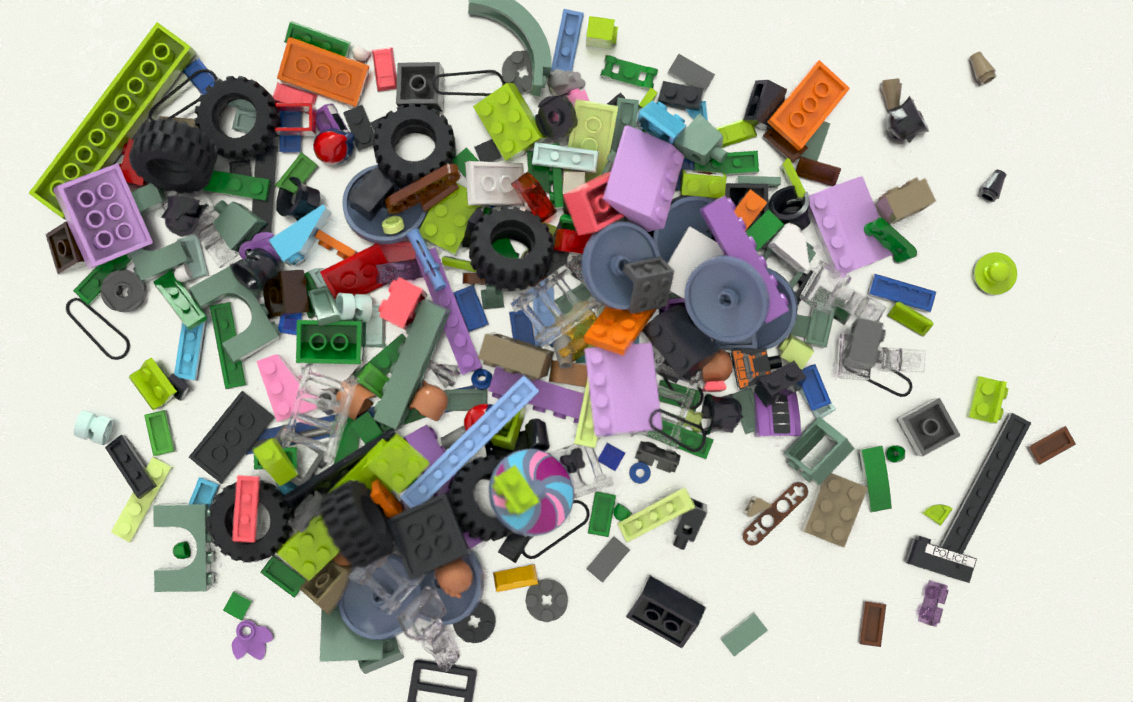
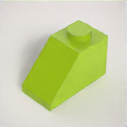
[253,438,299,486]

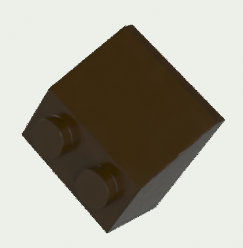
[45,221,87,274]
[263,270,310,320]

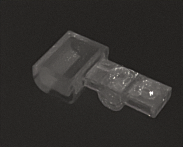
[161,189,238,268]
[799,260,887,322]
[837,334,926,380]
[397,586,460,672]

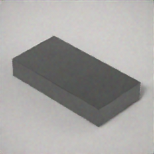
[668,53,715,92]
[586,536,630,583]

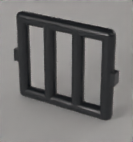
[407,660,477,702]

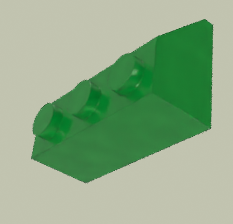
[296,320,365,364]

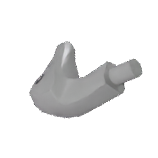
[547,69,586,96]

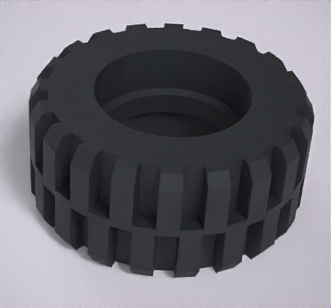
[194,76,281,161]
[373,104,456,188]
[129,118,218,193]
[469,207,553,291]
[447,455,514,542]
[207,480,294,563]
[319,480,395,568]

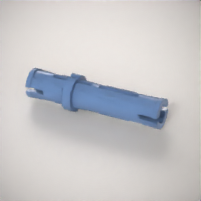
[406,229,447,291]

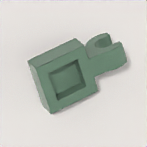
[481,284,504,309]

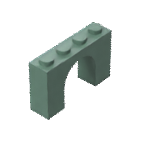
[127,183,193,282]
[189,266,280,365]
[153,503,214,592]

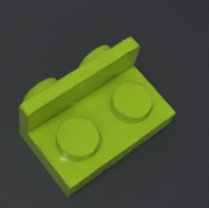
[129,357,177,410]
[967,376,1009,424]
[492,465,540,517]

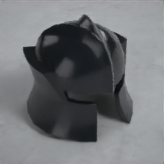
[886,96,929,143]
[276,177,320,221]
[769,185,810,231]
[160,195,209,237]
[230,248,279,292]
[701,393,743,435]

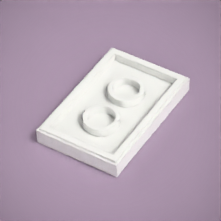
[465,161,526,206]
[667,226,724,299]

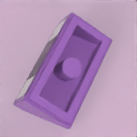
[316,103,349,133]

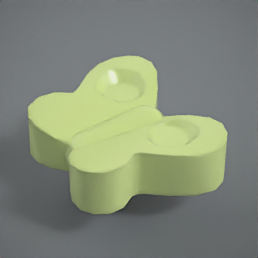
[677,409,703,433]

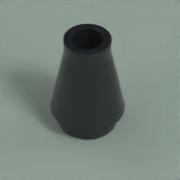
[980,169,1007,202]

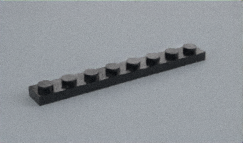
[940,413,1031,554]

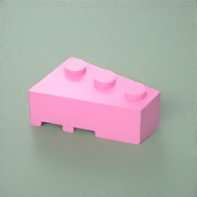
[256,354,318,422]

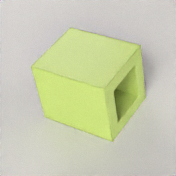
[778,334,814,370]

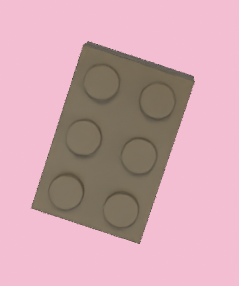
[875,177,937,225]
[478,332,554,381]
[801,473,868,548]

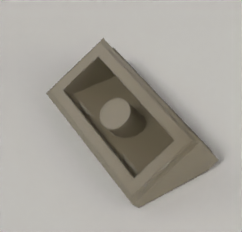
[743,496,772,518]

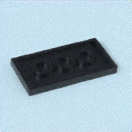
[188,391,275,484]

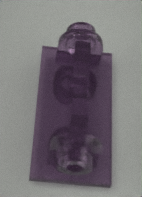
[376,259,423,285]
[918,580,949,627]

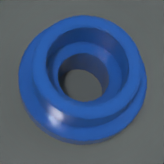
[471,369,492,390]
[629,462,651,484]

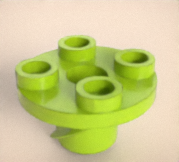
[973,252,1017,295]

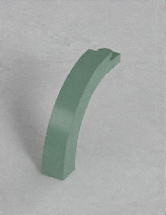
[468,0,552,96]

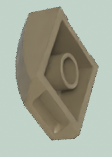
[299,559,353,615]

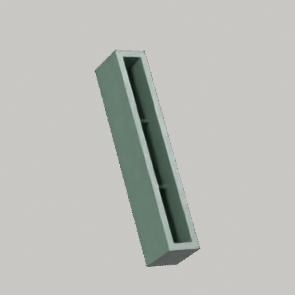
[373,300,451,429]

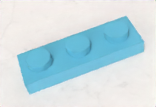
[174,322,205,380]

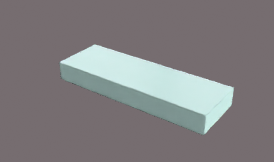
[532,142,599,173]

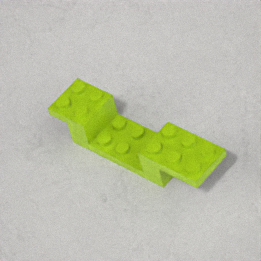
[277,434,429,581]

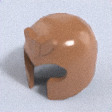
[698,348,733,383]
[336,378,377,420]
[408,381,448,421]
[435,559,473,598]

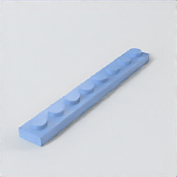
[400,375,540,508]

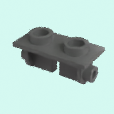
[635,441,681,473]

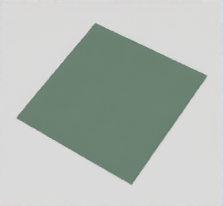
[320,605,383,662]

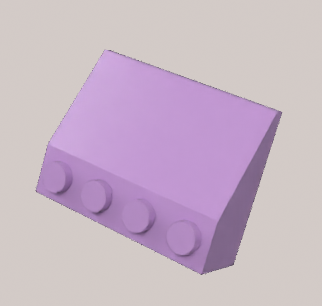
[603,125,685,232]
[53,163,153,270]
[808,176,894,278]
[585,343,663,437]

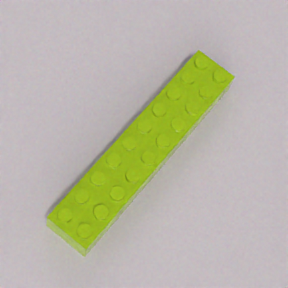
[28,22,196,220]

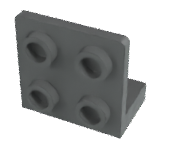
[623,257,675,314]

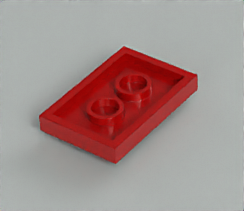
[320,243,397,299]

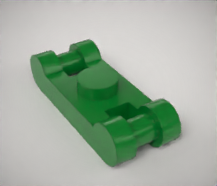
[600,55,658,91]
[864,218,917,263]

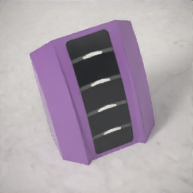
[754,392,801,437]

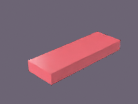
[233,475,260,542]

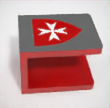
[275,103,317,136]

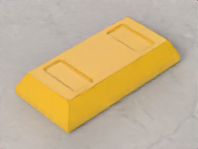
[493,564,538,593]

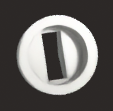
[352,44,371,62]
[174,263,193,282]

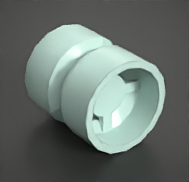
[335,293,372,322]
[73,410,113,445]

